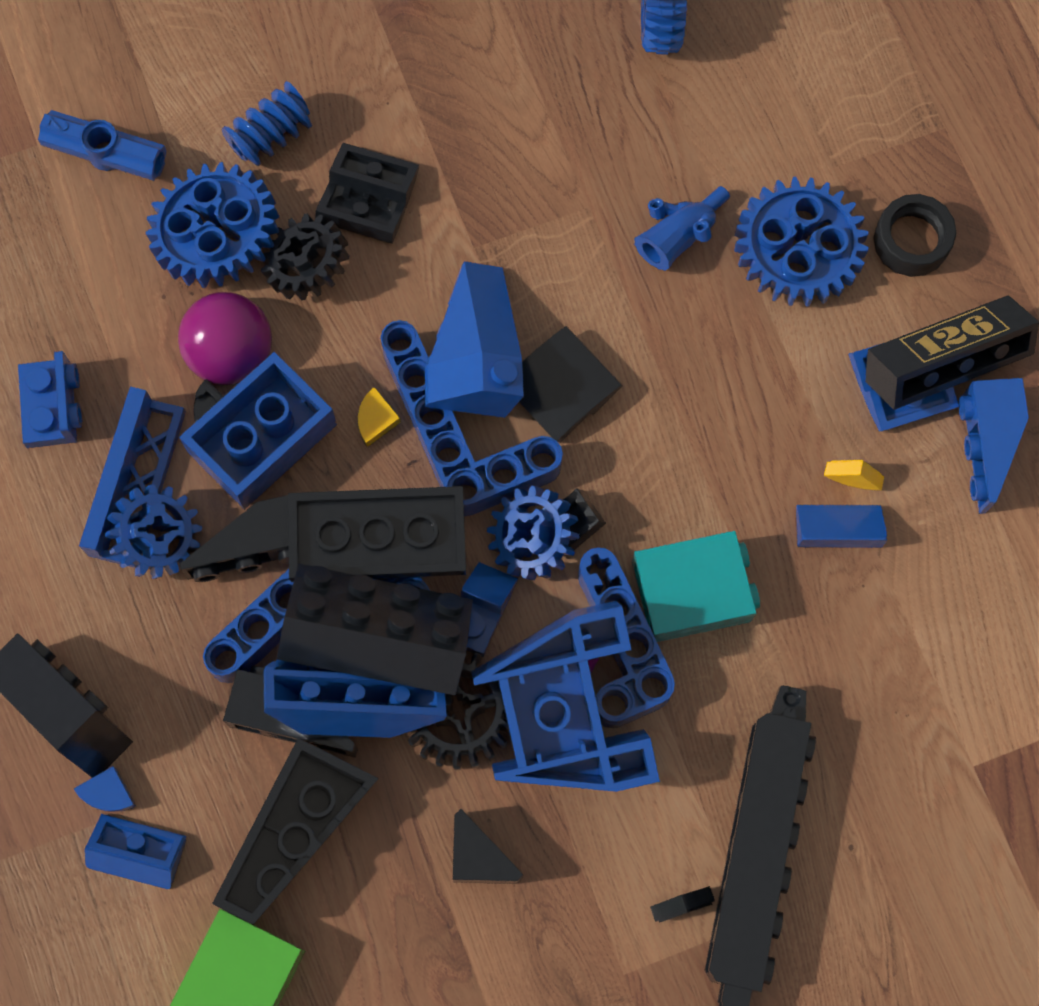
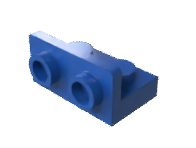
[18,351,83,448]

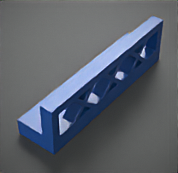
[79,386,186,568]

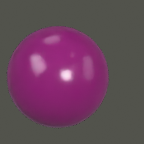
[178,292,272,385]

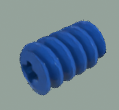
[221,81,312,166]

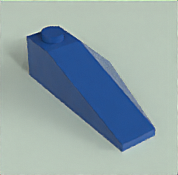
[425,261,524,418]

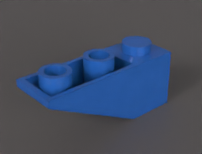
[959,378,1029,514]

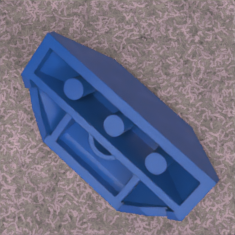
[264,660,447,738]

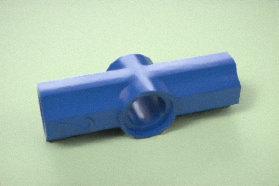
[38,110,167,181]

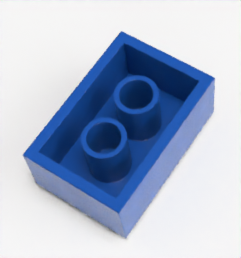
[179,352,337,510]

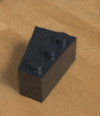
[0,633,133,778]

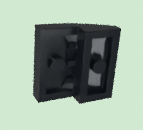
[315,143,419,244]
[519,326,623,443]

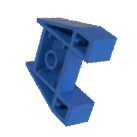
[471,601,660,792]

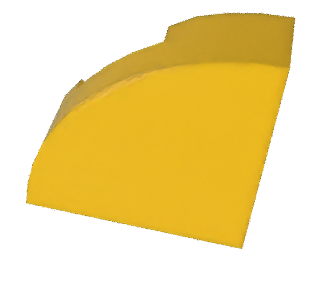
[358,387,400,447]
[824,460,884,490]

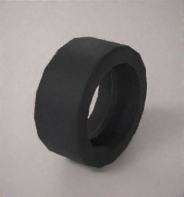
[873,194,957,277]

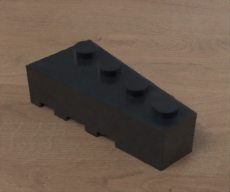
[212,738,379,925]

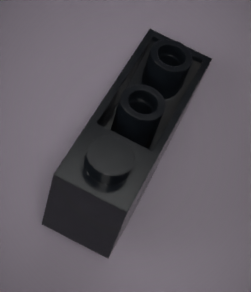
[180,495,289,582]

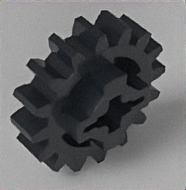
[261,213,350,301]

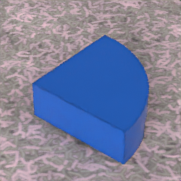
[74,766,136,812]

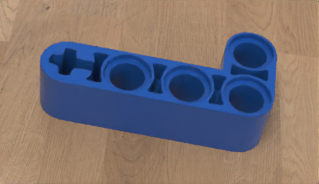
[578,547,675,728]

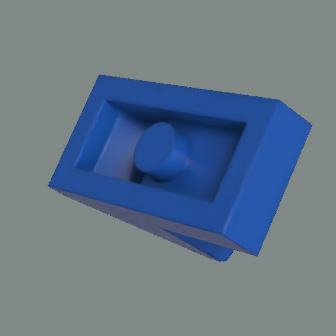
[461,562,518,657]

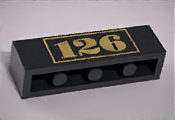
[865,295,1039,410]

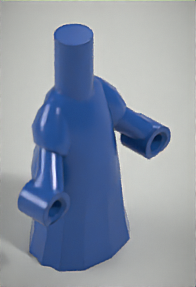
[634,186,730,271]

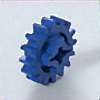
[105,484,202,579]
[487,486,579,580]

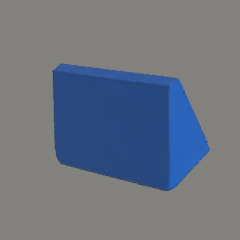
[796,505,887,548]
[85,814,186,889]

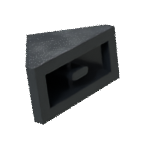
[452,809,523,884]

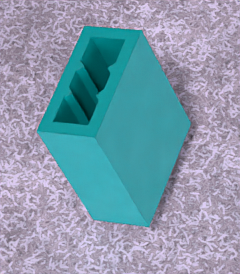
[632,531,760,642]

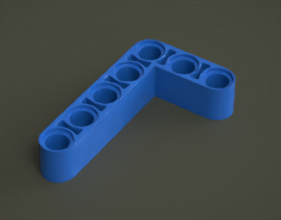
[380,320,563,516]
[203,569,430,683]

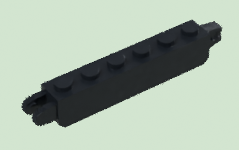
[704,685,816,1006]

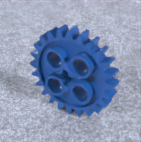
[146,162,280,288]
[734,177,869,307]

